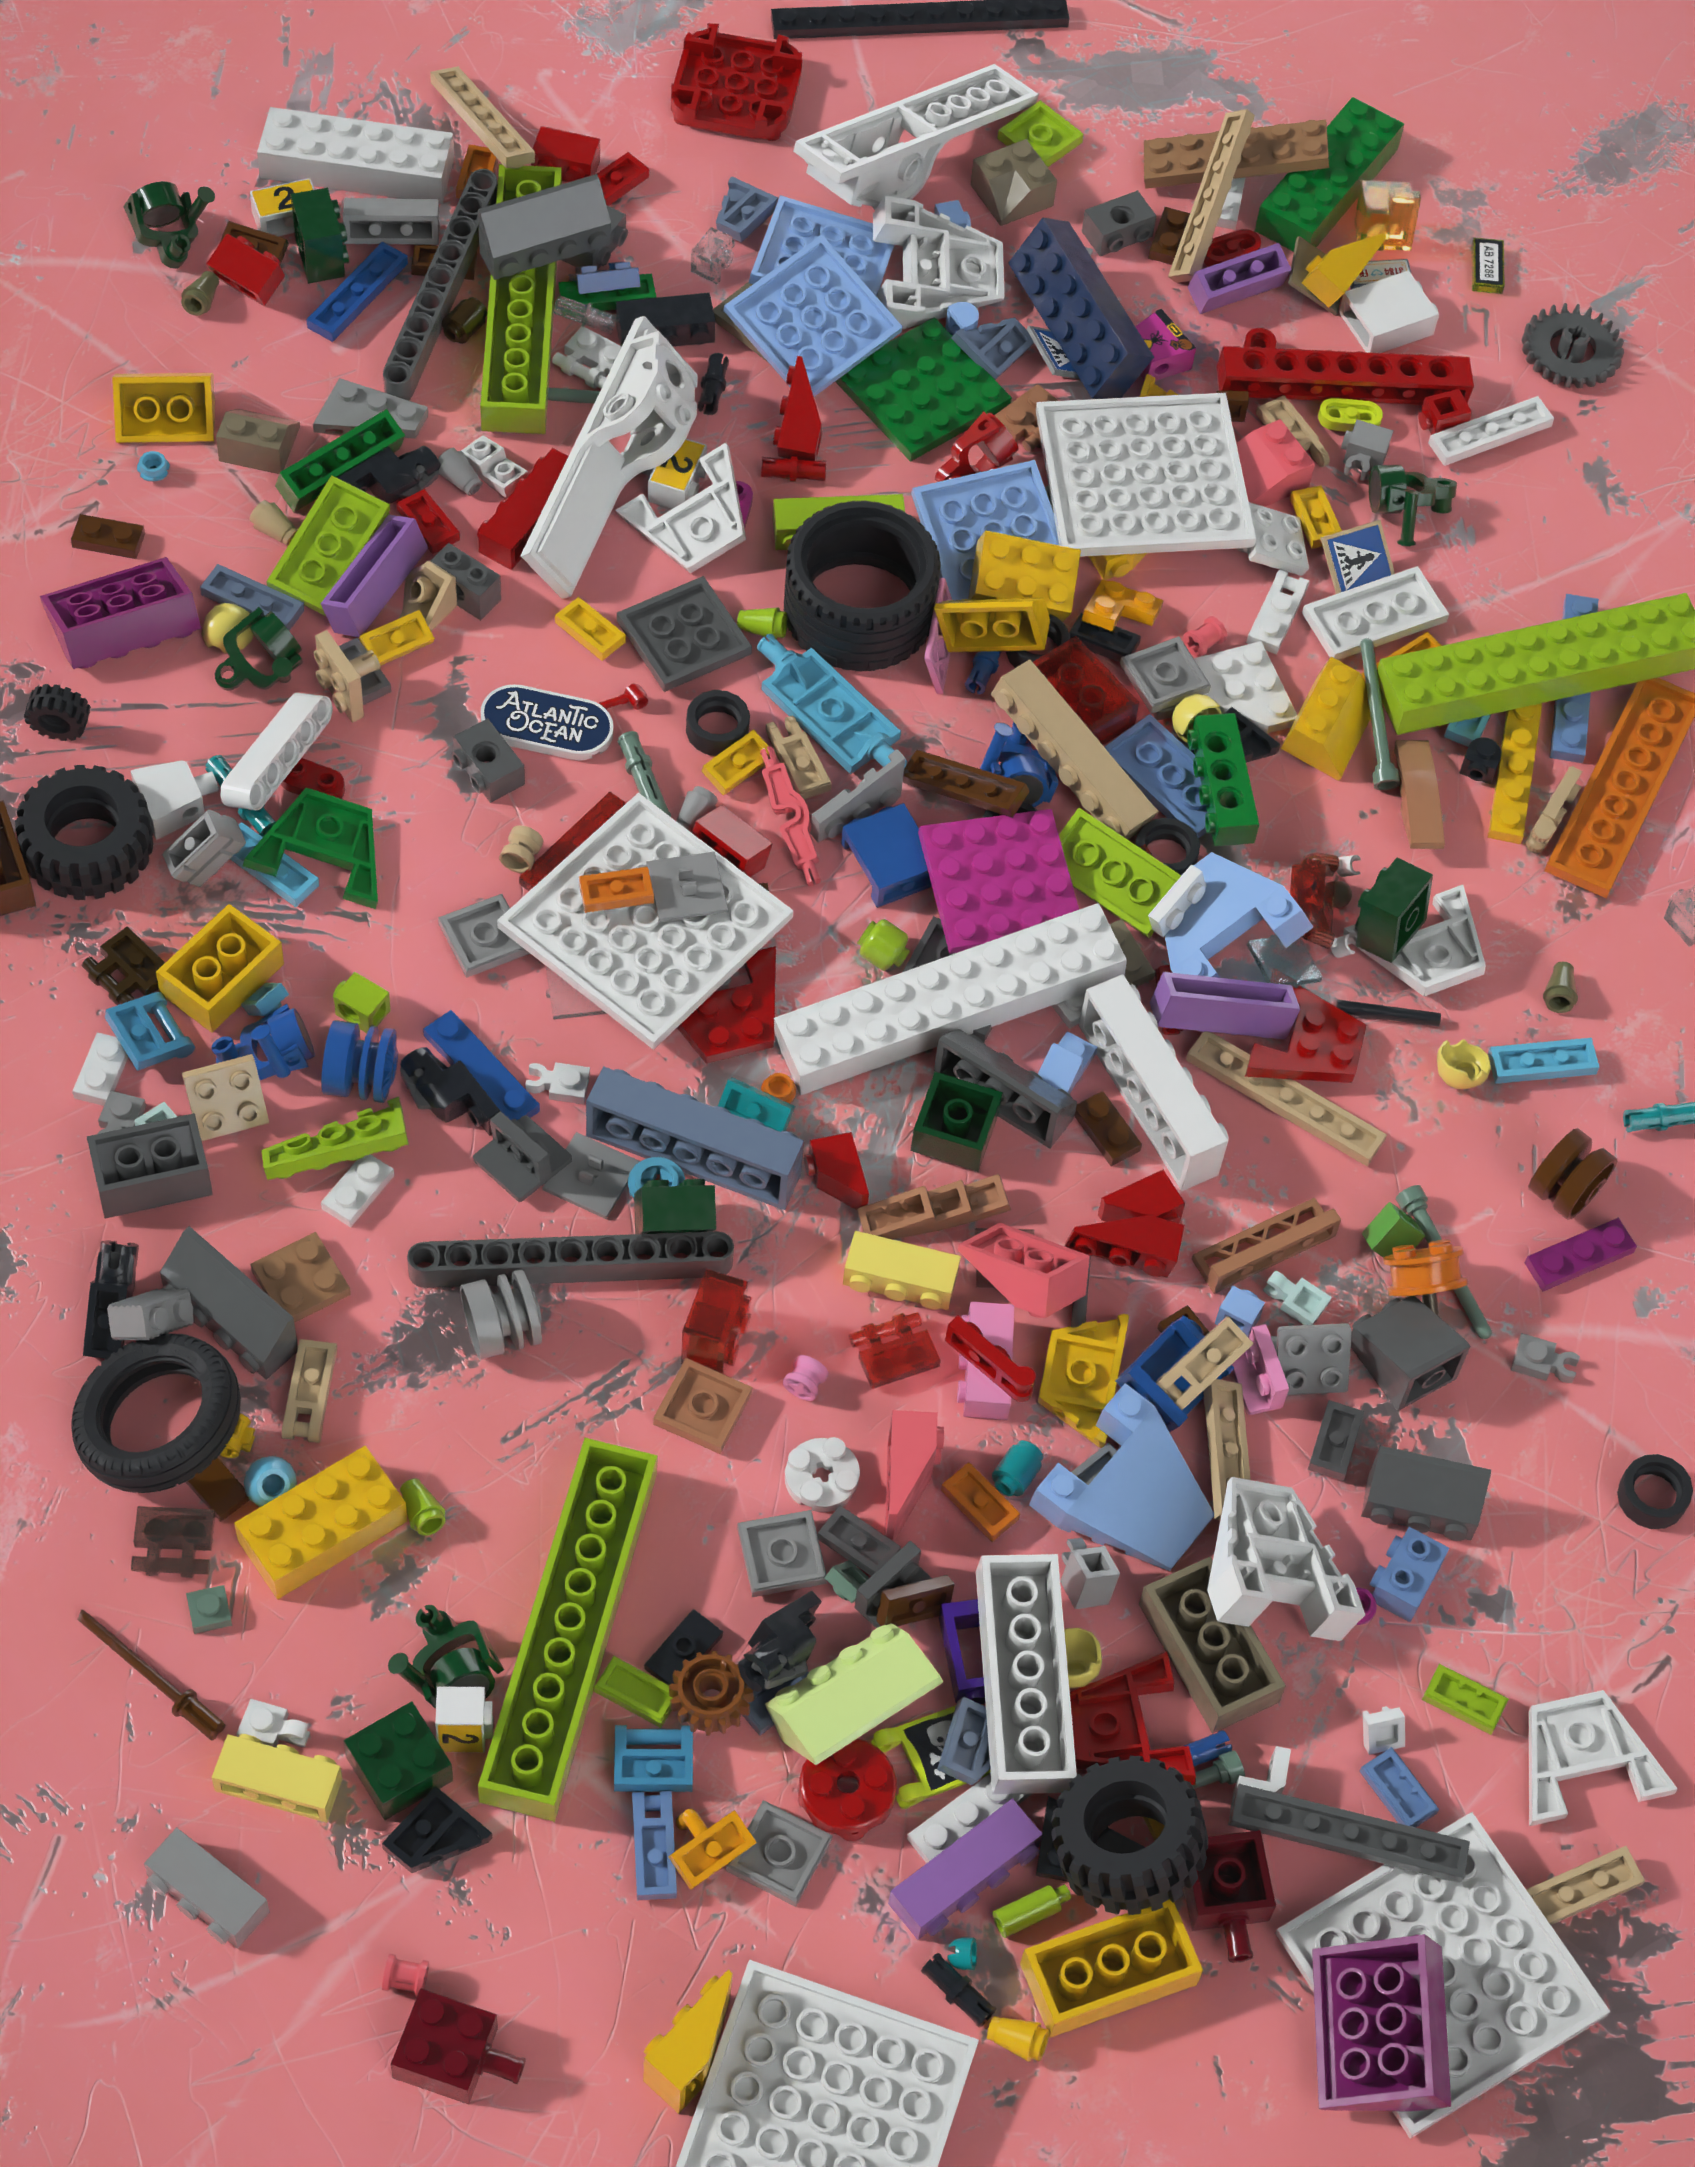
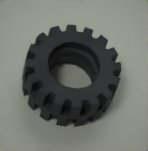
[24,684,91,741]

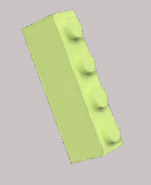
[765,1623,943,1765]

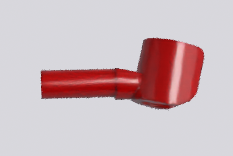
[599,684,648,710]

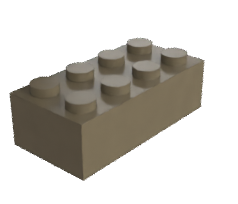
[1139,1556,1286,1734]

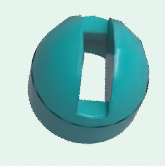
[947,1937,977,1970]

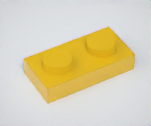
[1290,485,1342,549]
[555,596,626,661]
[359,610,435,666]
[701,729,776,796]

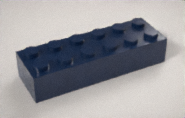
[1008,217,1154,399]

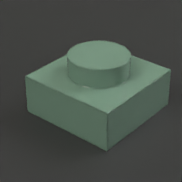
[825,1560,869,1603]
[186,1585,232,1634]

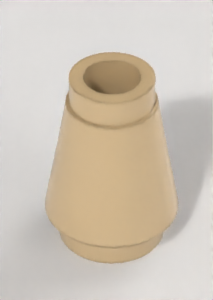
[249,500,298,546]

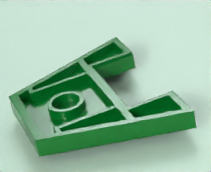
[243,788,378,909]

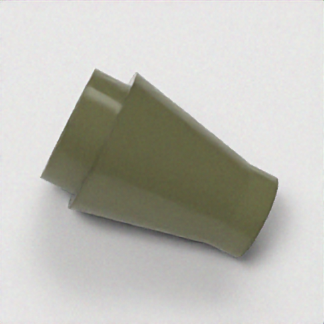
[181,271,219,316]
[1543,962,1578,1013]

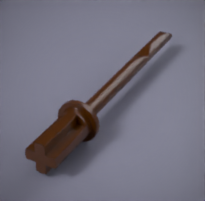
[77,1610,226,1741]

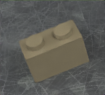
[216,409,300,474]

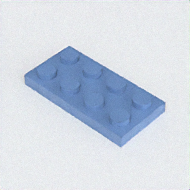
[1105,714,1229,838]

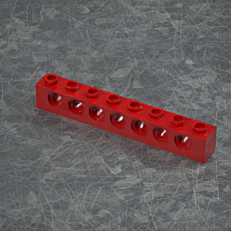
[1217,346,1474,405]

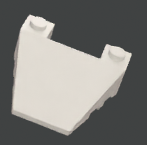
[873,195,1004,329]
[1207,1477,1365,1641]

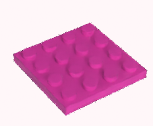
[918,809,1079,954]

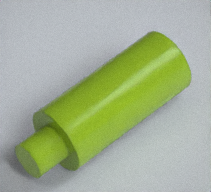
[992,1884,1072,1938]

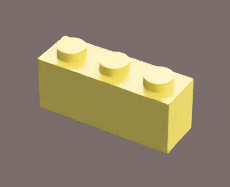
[843,1231,961,1310]
[212,1734,342,1823]

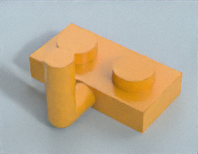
[668,1809,757,1890]

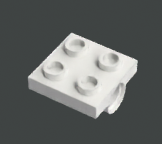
[1236,502,1309,576]

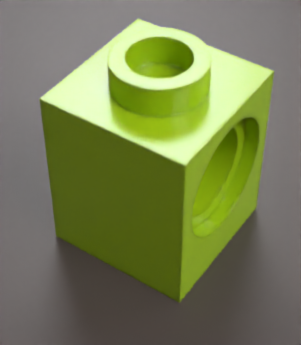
[333,972,391,1033]

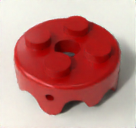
[798,1738,897,1841]

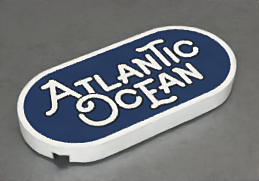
[481,684,613,761]

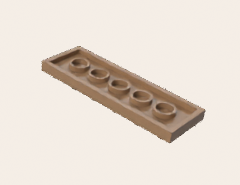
[1144,120,1329,189]

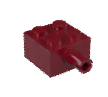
[1184,1830,1276,1963]
[390,1988,526,2104]

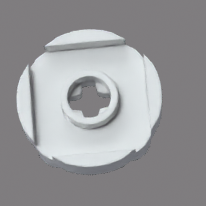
[785,1437,860,1512]

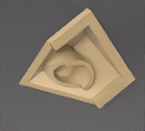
[399,561,457,631]

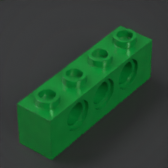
[275,409,405,512]
[1187,713,1259,846]

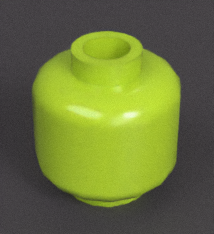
[857,919,910,971]

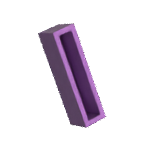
[321,514,428,637]
[1149,972,1300,1040]
[888,1798,1043,1940]

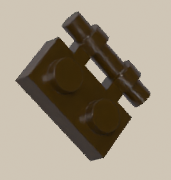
[82,926,165,1005]

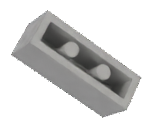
[343,198,439,245]
[144,1827,270,1949]

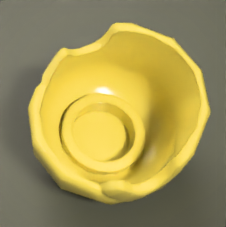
[201,603,254,654]
[1172,694,1222,743]
[1437,1039,1491,1089]
[1064,1628,1102,1689]

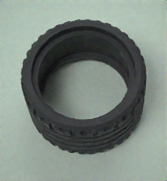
[784,501,941,671]

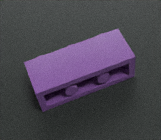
[1188,243,1292,314]

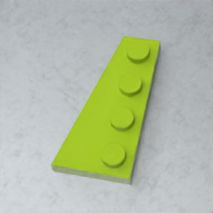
[262,1096,409,1180]

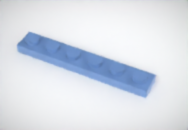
[1550,594,1599,763]

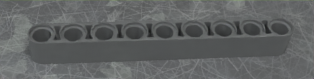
[383,169,498,401]
[407,1231,734,1288]

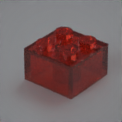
[681,1268,752,1374]

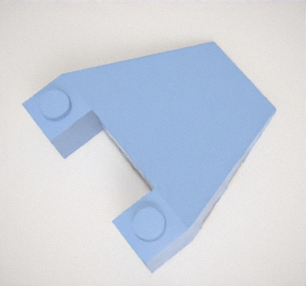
[1165,852,1313,978]
[1029,1383,1214,1571]

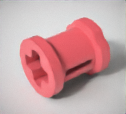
[1183,616,1227,657]
[382,1954,429,1996]

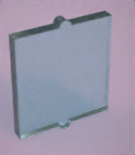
[1247,934,1323,988]

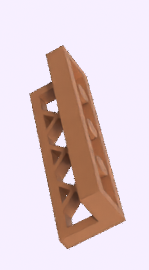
[1192,1198,1341,1294]

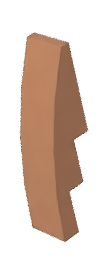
[1394,740,1445,849]
[857,1174,1011,1239]

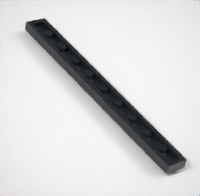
[771,0,1070,39]

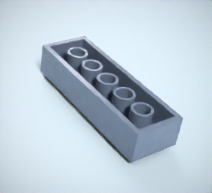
[586,1066,804,1210]

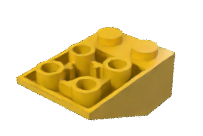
[643,1969,733,2114]

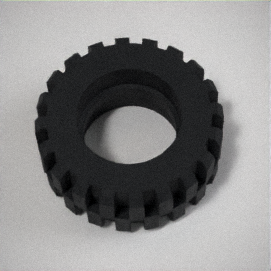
[15,765,153,900]
[1051,1756,1209,1915]

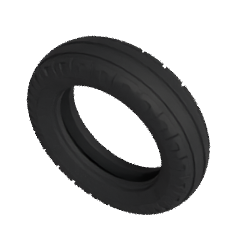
[71,1334,241,1493]

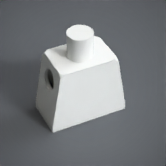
[131,760,219,840]

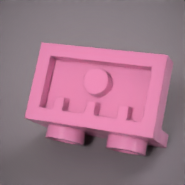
[1231,1324,1289,1415]

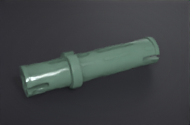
[617,731,671,817]

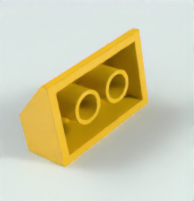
[112,373,215,443]
[934,598,1050,652]
[1280,657,1371,781]

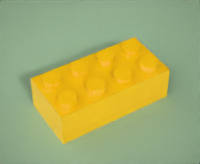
[234,1445,408,1600]
[1020,1899,1203,2038]

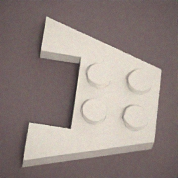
[615,443,746,574]
[1343,885,1486,997]
[1529,1690,1678,1826]

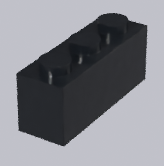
[616,293,716,347]

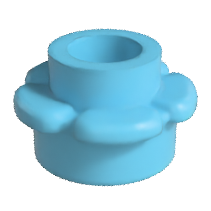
[137,451,170,481]

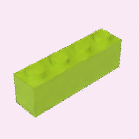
[772,494,905,550]

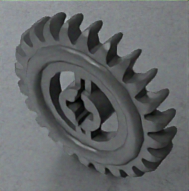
[1521,303,1624,388]

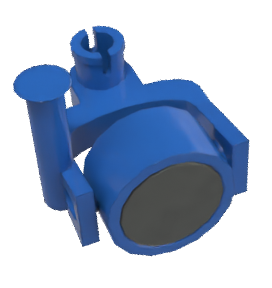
[980,721,1059,807]
[211,1004,315,1080]

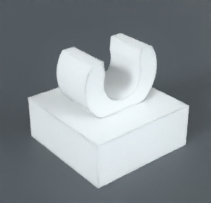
[1363,1706,1405,1755]

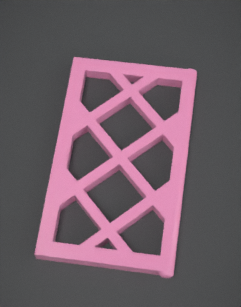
[924,578,952,694]

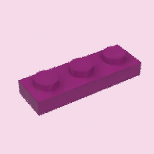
[1524,1217,1637,1292]

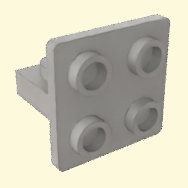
[1271,1323,1352,1395]

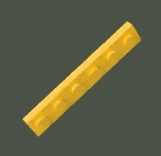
[1488,703,1543,844]

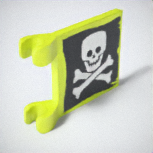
[871,1705,991,1809]

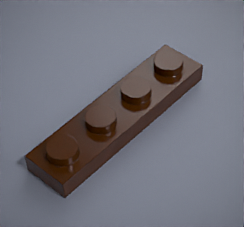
[903,750,1030,818]

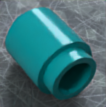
[992,1440,1043,1496]

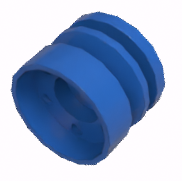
[321,1020,398,1103]

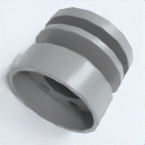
[460,1269,542,1360]

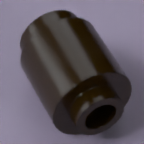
[442,297,488,344]

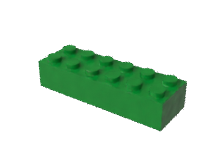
[1255,97,1404,252]

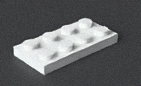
[1302,566,1449,660]

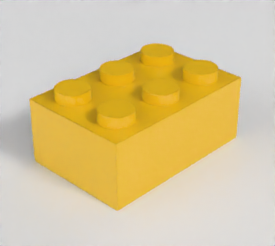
[968,530,1081,622]
[156,904,284,1033]

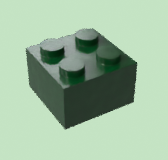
[291,187,349,284]
[1355,857,1433,963]
[910,1072,1003,1172]
[634,1179,716,1234]
[343,1701,453,1820]

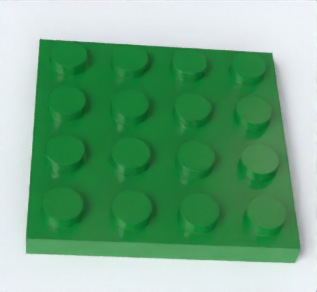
[835,317,1012,462]

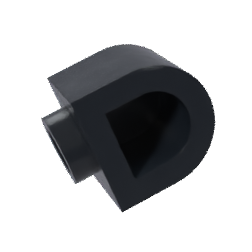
[1459,737,1501,784]

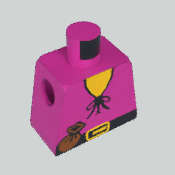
[1135,309,1196,381]

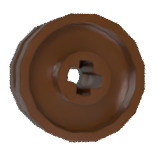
[1528,1128,1618,1220]

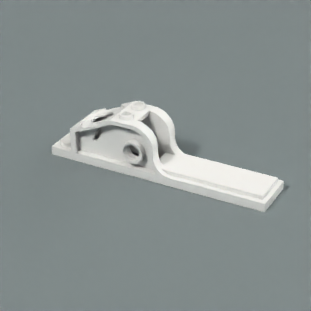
[793,64,1039,210]
[521,316,698,599]

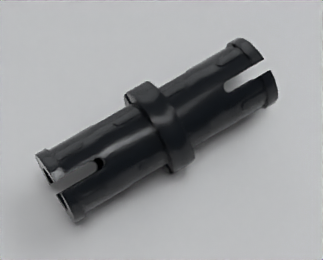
[698,353,729,415]
[921,1953,997,2028]

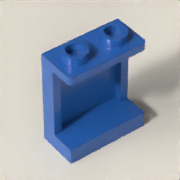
[841,803,932,908]
[1115,1316,1234,1432]

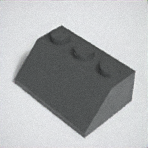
[87,1113,213,1219]
[1361,1445,1491,1541]

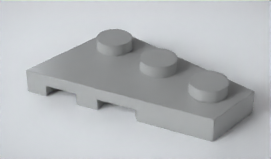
[313,378,428,438]
[810,749,905,843]

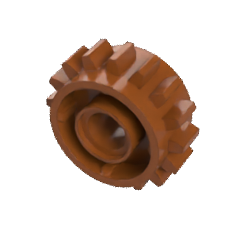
[669,1651,754,1736]

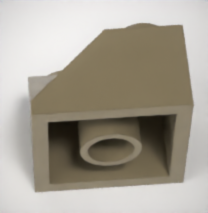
[970,139,1057,226]

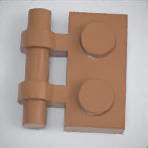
[995,384,1058,452]

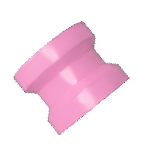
[783,1355,829,1401]

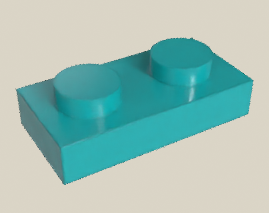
[718,1077,796,1132]

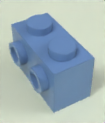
[1369,1527,1449,1622]

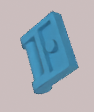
[105,992,195,1071]
[614,1725,693,1792]

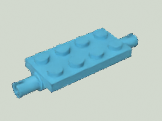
[757,634,907,774]

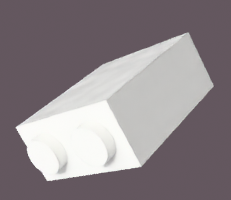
[1339,270,1439,353]

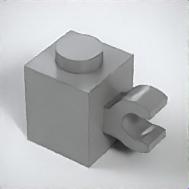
[1341,420,1394,481]
[1060,1538,1120,1609]

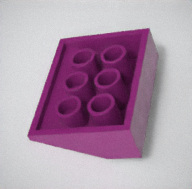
[40,557,202,669]
[1312,1934,1451,2111]

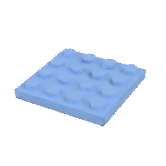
[749,195,895,297]
[724,234,903,397]
[911,460,1059,600]

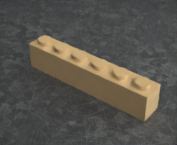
[991,660,1158,840]

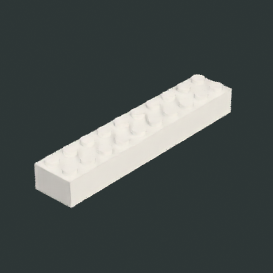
[774,903,1127,1095]

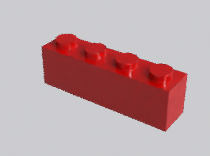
[477,448,569,570]

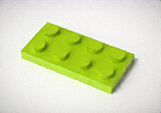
[266,475,390,616]
[1059,808,1181,939]

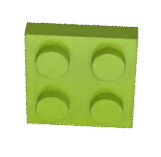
[997,100,1084,167]

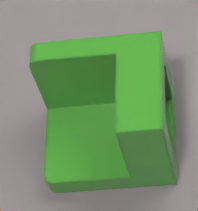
[1362,1202,1425,1258]

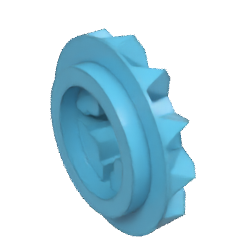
[628,1157,685,1198]

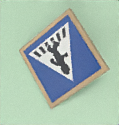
[1321,520,1395,594]

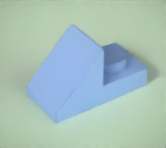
[1038,1031,1097,1094]

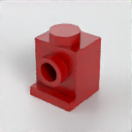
[1418,389,1472,435]

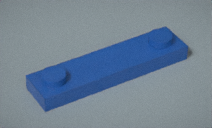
[306,242,408,342]
[423,1010,540,1120]

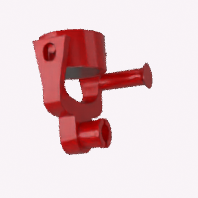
[935,411,1019,482]

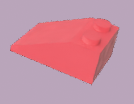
[1236,419,1315,507]
[958,1223,1090,1318]
[885,1410,944,1542]

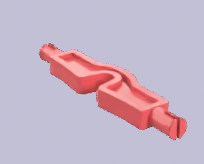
[760,746,821,886]

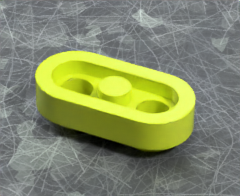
[1318,398,1383,432]

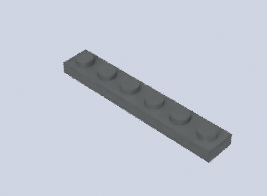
[1229,1784,1470,1883]

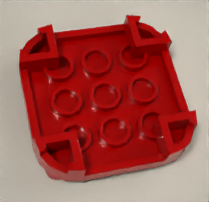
[671,23,802,141]

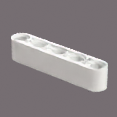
[220,693,333,810]

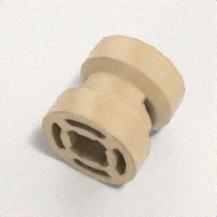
[499,825,543,874]

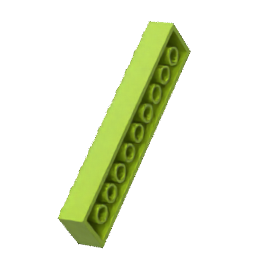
[480,164,562,434]
[1377,593,1695,735]
[478,1438,658,1822]

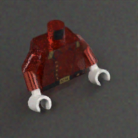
[1290,852,1361,958]

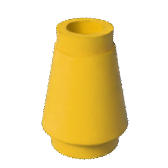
[987,2016,1049,2062]

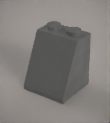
[1351,1296,1471,1411]

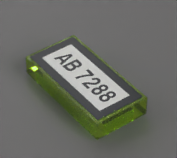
[1471,237,1505,294]

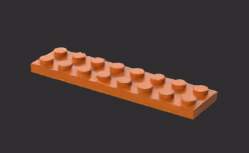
[1544,678,1695,899]

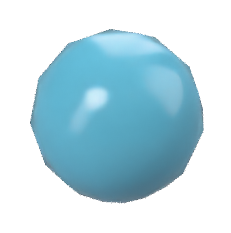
[244,1456,297,1507]

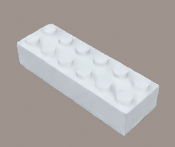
[257,107,454,204]
[1079,974,1229,1191]
[976,1554,1077,1794]

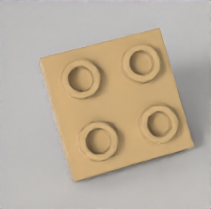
[313,630,381,723]
[182,1054,269,1141]

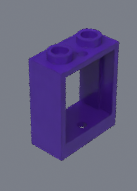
[939,1599,985,1704]

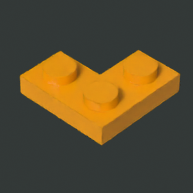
[1081,579,1164,631]

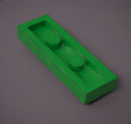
[559,273,657,315]

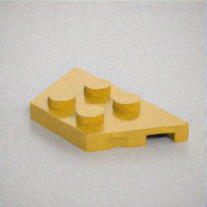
[1038,1314,1130,1448]

